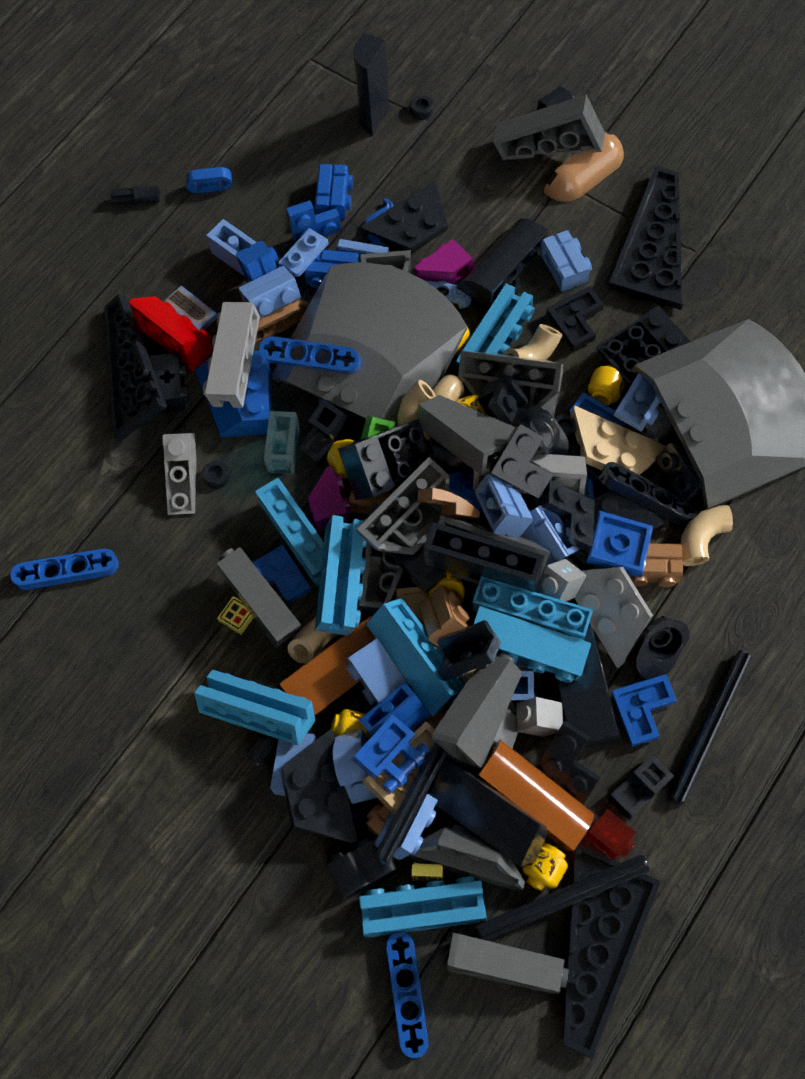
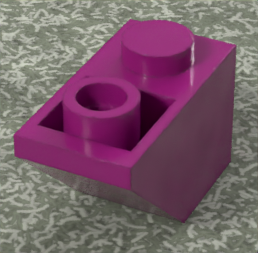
[414,239,473,285]
[308,466,351,532]

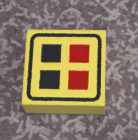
[217,596,253,635]
[412,863,443,881]

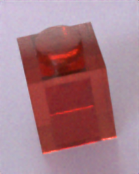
[586,809,637,860]

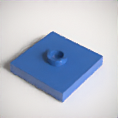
[586,511,653,578]

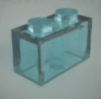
[264,411,300,474]

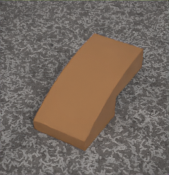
[417,488,480,519]

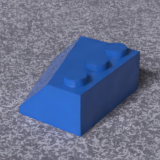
[195,351,273,437]

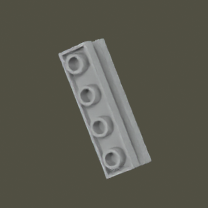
[203,302,260,408]
[473,454,587,495]

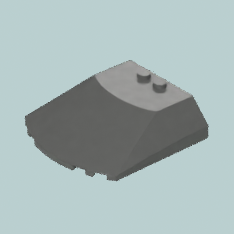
[271,262,468,427]
[632,319,805,511]

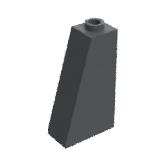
[418,395,515,476]
[217,547,301,648]
[431,654,522,769]
[447,933,569,994]

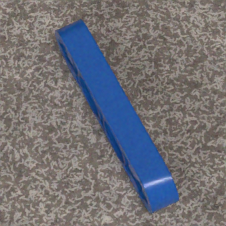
[259,336,361,374]
[10,549,119,590]
[387,932,429,1059]

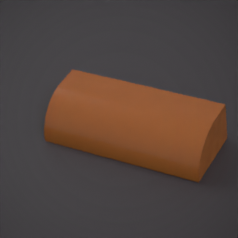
[278,616,376,715]
[473,739,594,851]

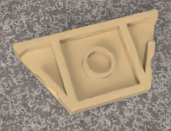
[570,406,666,475]

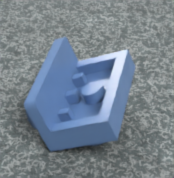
[278,228,328,278]
[613,373,661,432]
[375,794,437,860]

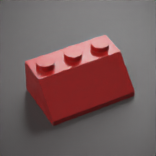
[128,296,213,372]

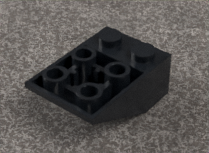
[596,306,691,386]
[337,419,433,500]

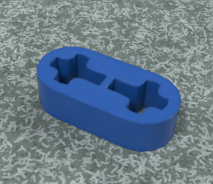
[186,167,232,193]

